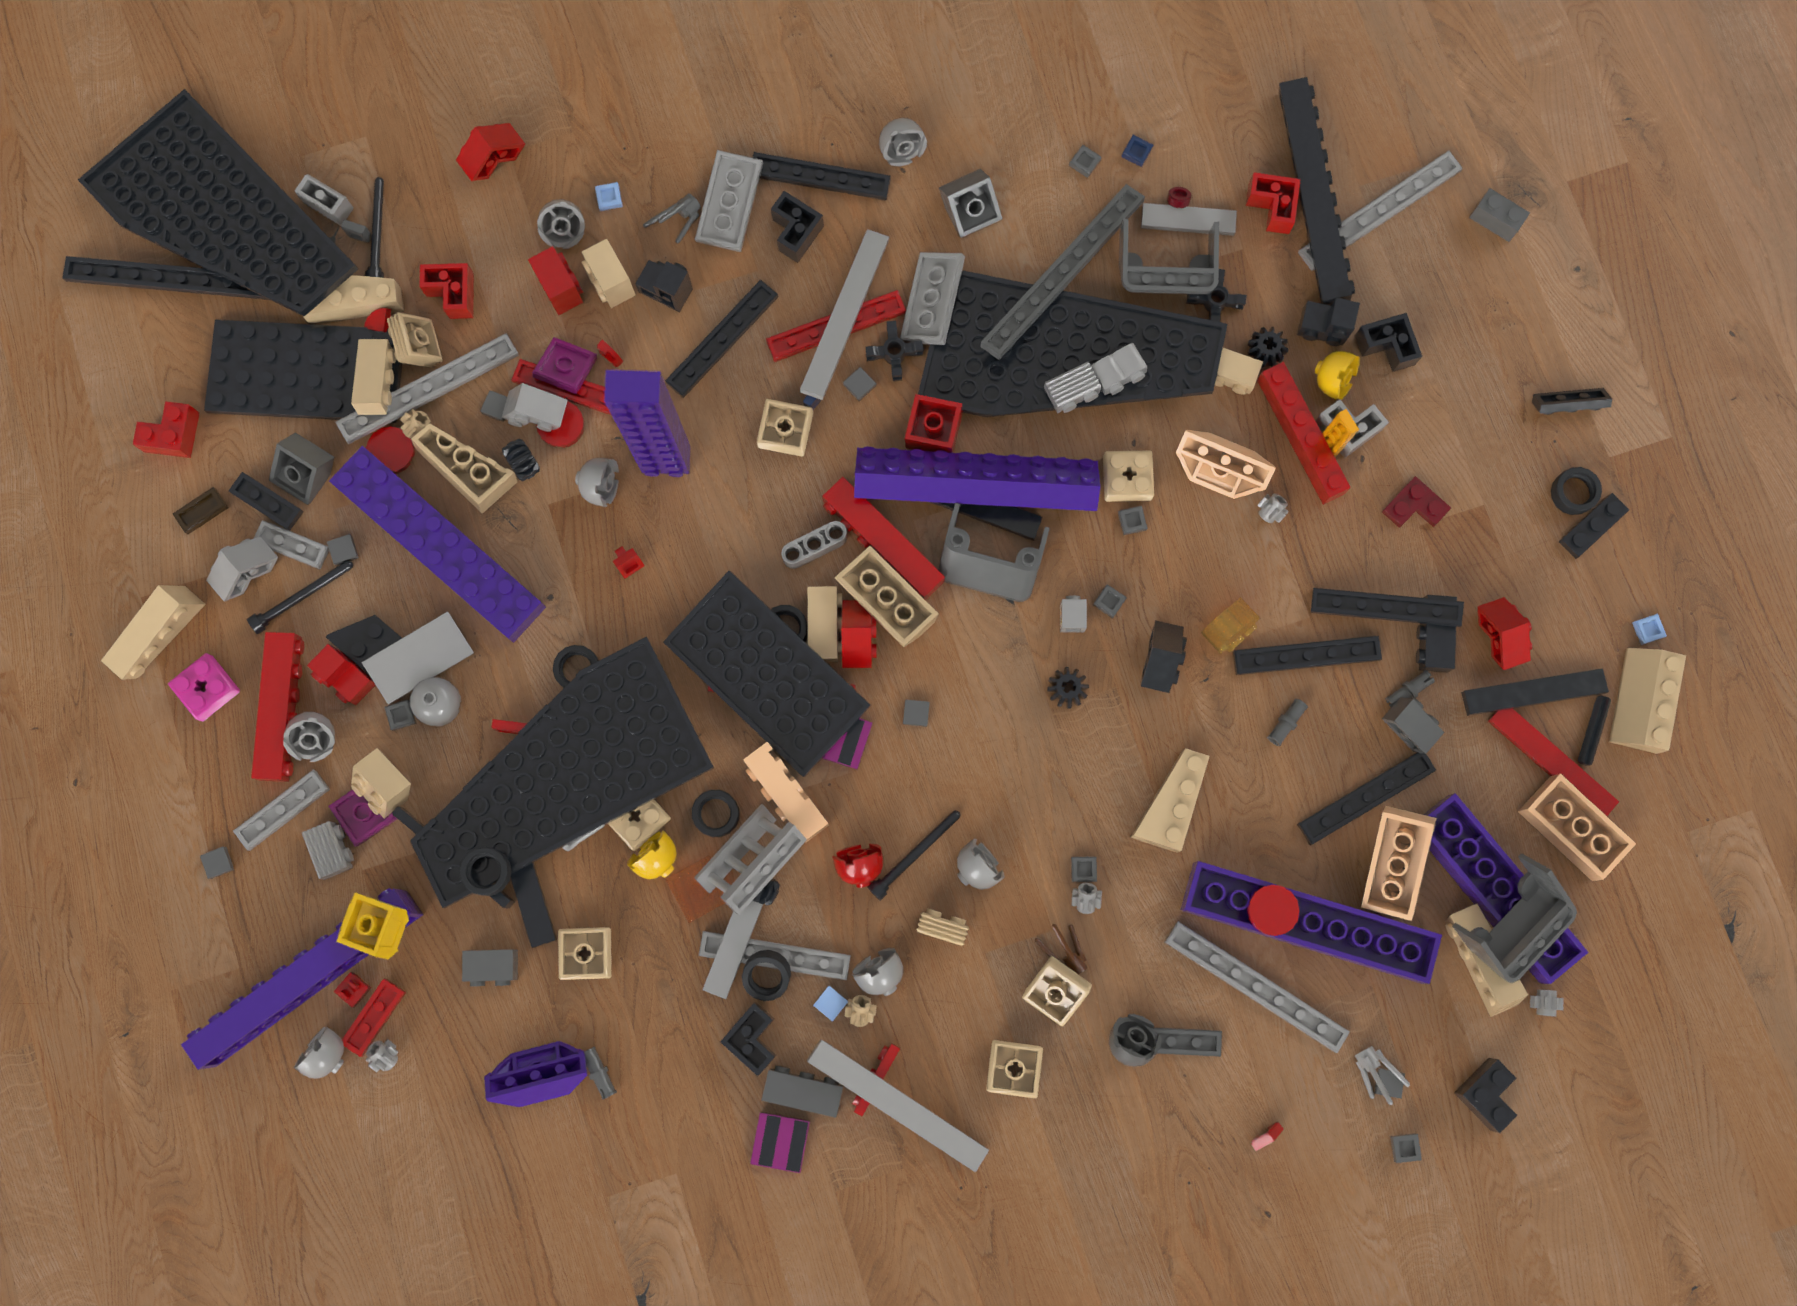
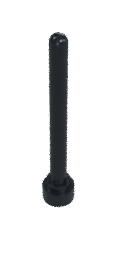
[364,177,384,278]
[247,560,354,634]
[867,810,961,901]

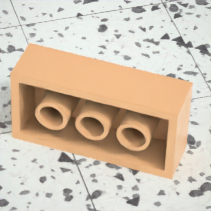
[1518,774,1636,881]
[1361,806,1437,921]

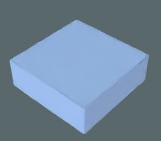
[595,182,623,211]
[1632,614,1667,645]
[813,986,848,1021]

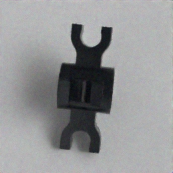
[1186,269,1247,322]
[865,320,923,381]

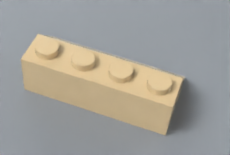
[835,546,939,647]
[1609,648,1686,754]

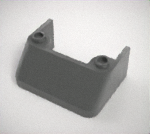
[1119,219,1219,294]
[938,503,1050,602]
[1452,853,1577,983]

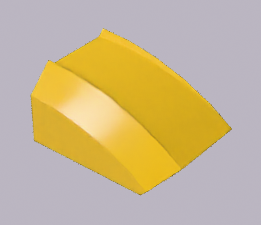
[336,892,409,959]

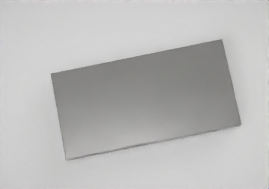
[695,150,763,252]
[900,252,965,345]
[361,612,474,704]

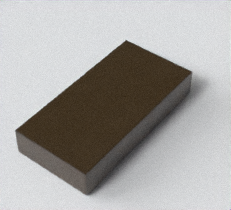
[172,487,228,535]

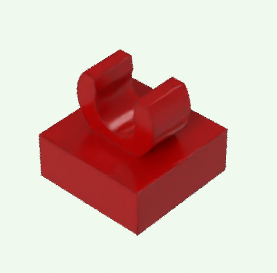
[612,546,645,579]
[334,972,371,1008]

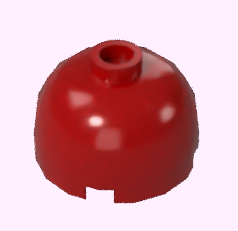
[832,844,884,888]

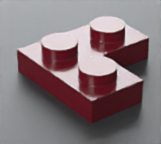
[1382,476,1451,528]

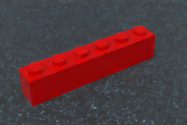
[1257,362,1351,505]
[822,476,945,600]
[251,632,305,782]

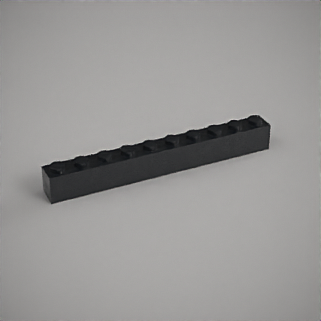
[1279,77,1355,306]

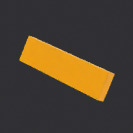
[1322,409,1359,457]

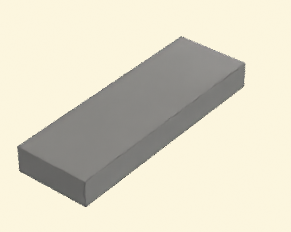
[253,520,329,570]

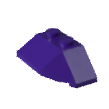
[484,1041,587,1107]

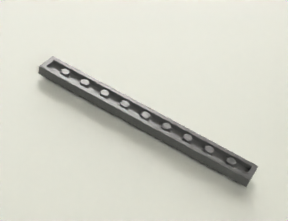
[980,184,1145,360]

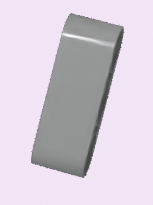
[781,521,847,569]

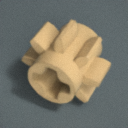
[400,409,431,438]
[845,995,877,1027]

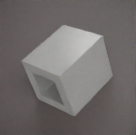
[1060,595,1087,633]

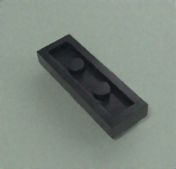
[1532,388,1612,415]
[228,472,304,531]
[1559,493,1629,559]

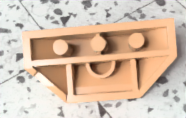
[1176,430,1276,499]

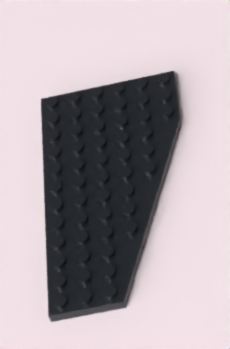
[78,89,358,317]
[918,270,1228,417]
[410,636,714,909]

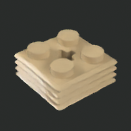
[387,312,442,368]
[757,399,813,456]
[1103,450,1154,502]
[608,800,671,851]
[916,908,969,946]
[558,927,611,980]
[1022,956,1092,1027]
[986,1040,1043,1098]

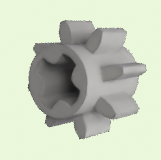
[1257,493,1289,523]
[1071,883,1102,914]
[1530,989,1564,1017]
[366,1039,399,1072]

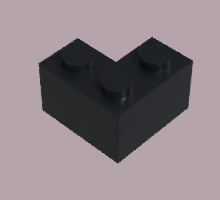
[771,191,824,263]
[635,260,693,313]
[1297,297,1360,346]
[1354,313,1423,372]
[1141,620,1187,693]
[720,1002,777,1076]
[1454,1058,1518,1133]

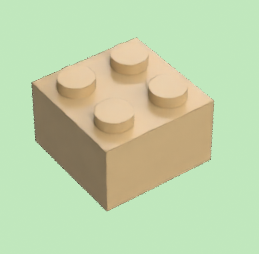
[581,239,636,308]
[351,748,411,819]

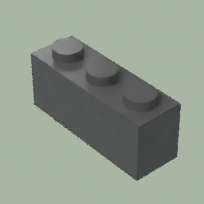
[761,1065,844,1118]

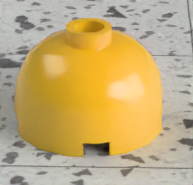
[1315,351,1360,400]
[627,830,677,880]

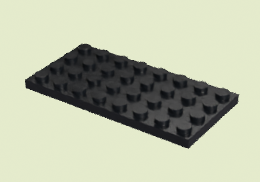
[204,320,402,423]
[663,571,871,777]

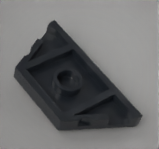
[326,615,402,673]

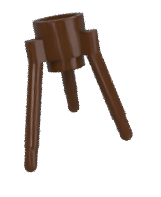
[1035,924,1088,974]

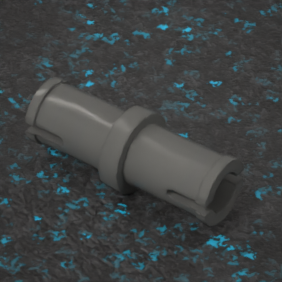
[1385,670,1435,707]
[1267,698,1308,746]
[584,1046,617,1100]

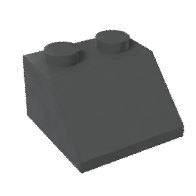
[938,169,1003,238]
[269,433,335,505]

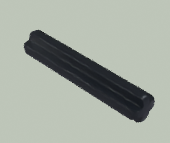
[1578,695,1611,766]

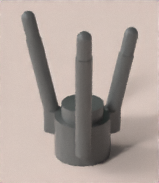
[643,194,701,243]

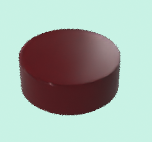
[1167,187,1192,208]

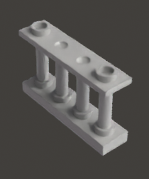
[694,804,807,915]

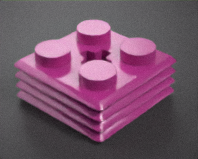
[168,653,240,721]

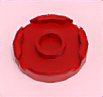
[536,401,584,448]
[366,426,415,474]
[1247,885,1300,936]

